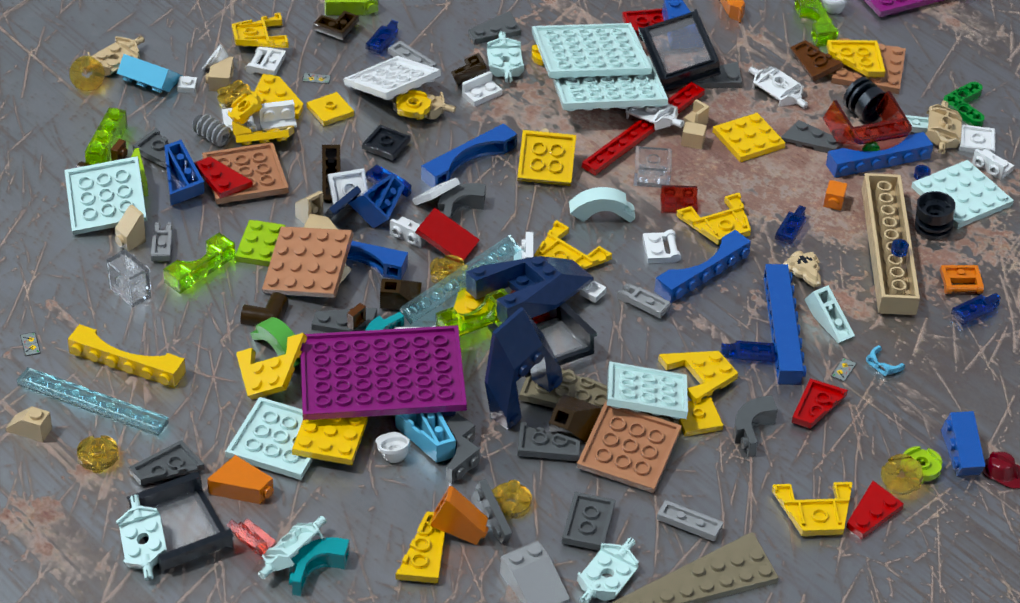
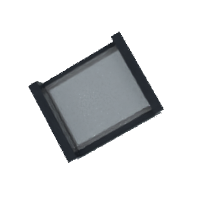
[638,9,721,92]
[488,302,597,378]
[127,471,234,574]

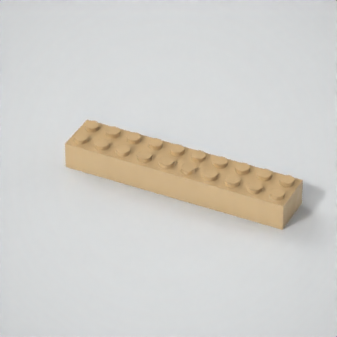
[862,173,920,315]

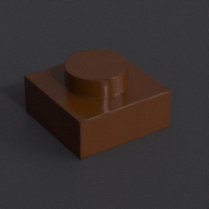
[110,139,128,161]
[347,303,366,330]

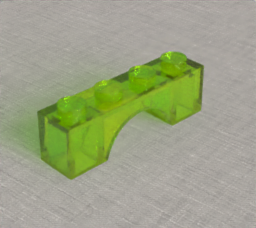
[794,0,838,47]
[85,108,127,165]
[163,233,235,294]
[435,289,508,337]

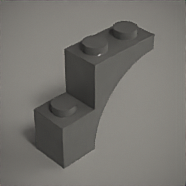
[446,413,480,484]

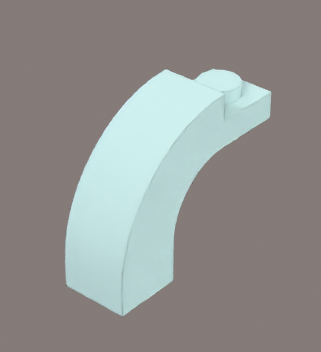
[569,187,635,223]

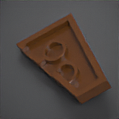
[790,40,844,82]

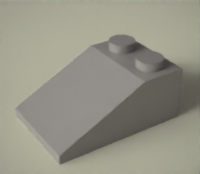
[500,541,570,603]

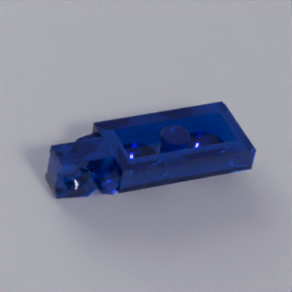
[365,20,398,54]
[365,164,412,197]
[775,205,807,245]
[951,293,1001,325]
[720,340,775,362]

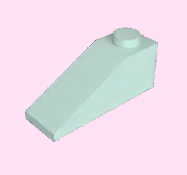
[804,285,855,343]

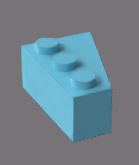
[395,412,456,463]

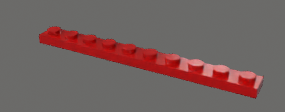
[581,82,705,175]

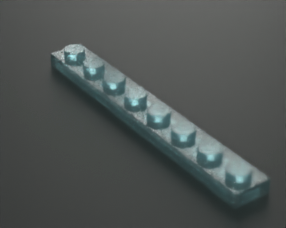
[399,235,521,325]
[17,367,169,436]

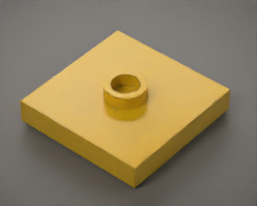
[306,92,354,127]
[679,397,724,437]

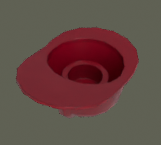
[982,451,1020,489]

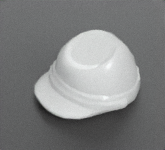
[821,0,849,15]
[202,44,229,70]
[376,432,410,463]

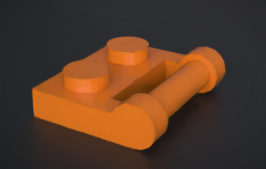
[940,265,984,294]

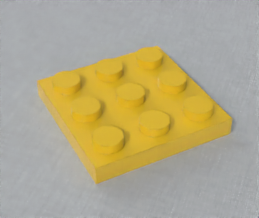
[712,113,786,162]
[517,130,576,186]
[292,417,367,465]

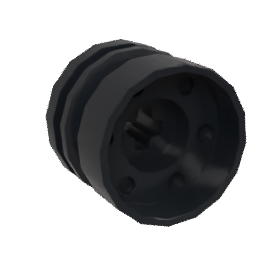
[843,77,890,123]
[915,191,956,240]

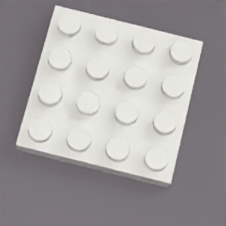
[343,56,441,100]

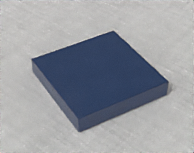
[324,186,361,219]

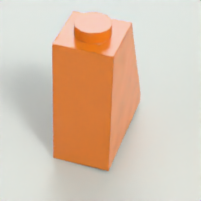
[207,455,274,504]
[430,486,489,545]

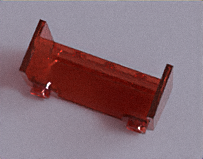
[823,91,912,145]

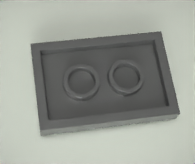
[561,492,615,551]

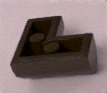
[313,11,359,40]
[451,53,487,86]
[240,292,289,326]

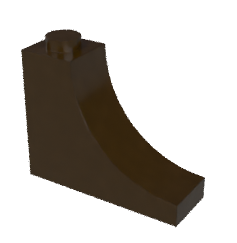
[322,145,341,200]

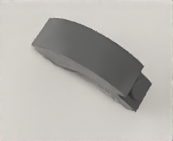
[438,183,486,219]
[733,395,778,457]

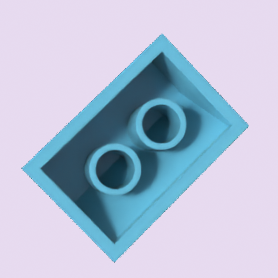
[117,54,183,93]

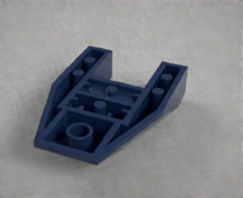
[466,256,594,323]
[485,307,563,430]

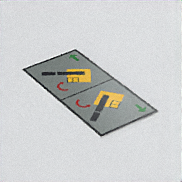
[302,73,331,84]
[20,332,41,356]
[831,357,857,382]

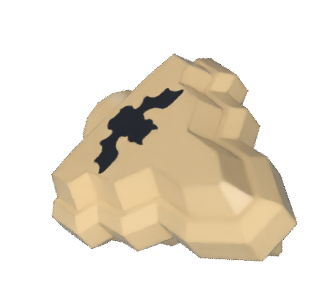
[783,251,821,288]

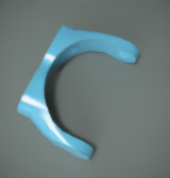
[866,345,905,376]

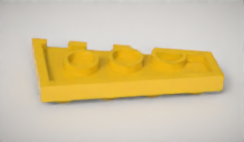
[395,511,445,583]

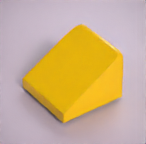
[232,121,252,136]

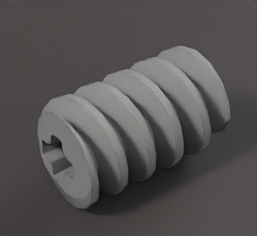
[192,114,231,147]

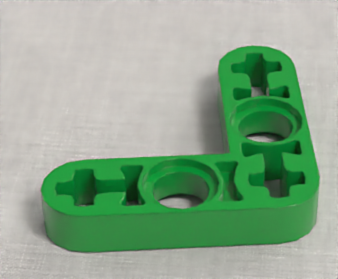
[943,82,985,127]

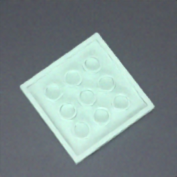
[65,156,148,235]
[911,160,1014,229]
[607,361,688,419]
[225,397,314,480]

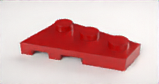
[194,156,253,199]
[791,378,848,429]
[846,481,904,539]

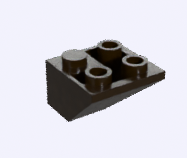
[380,278,422,311]
[549,394,602,444]

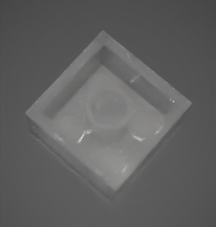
[633,146,672,188]
[106,249,151,308]

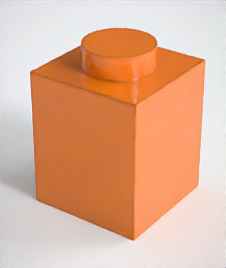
[823,180,847,211]

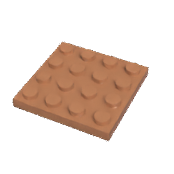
[831,38,906,94]
[202,142,289,204]
[262,226,354,298]
[577,401,682,493]

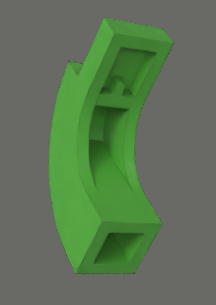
[250,317,301,367]

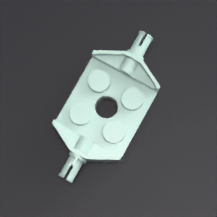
[487,31,524,83]
[116,495,167,581]
[258,516,327,579]
[577,538,639,603]

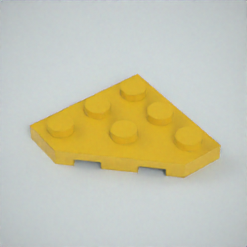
[826,40,885,78]
[254,74,303,119]

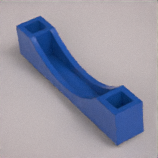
[421,123,518,188]
[826,132,933,178]
[654,230,751,303]
[347,241,408,280]

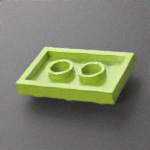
[235,219,286,267]

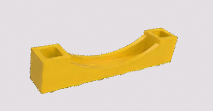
[67,324,186,388]

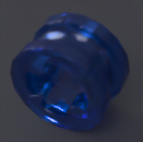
[914,165,931,180]
[891,239,909,257]

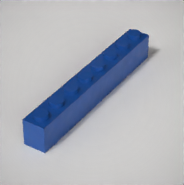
[763,264,806,385]

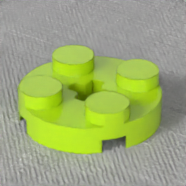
[900,446,942,484]

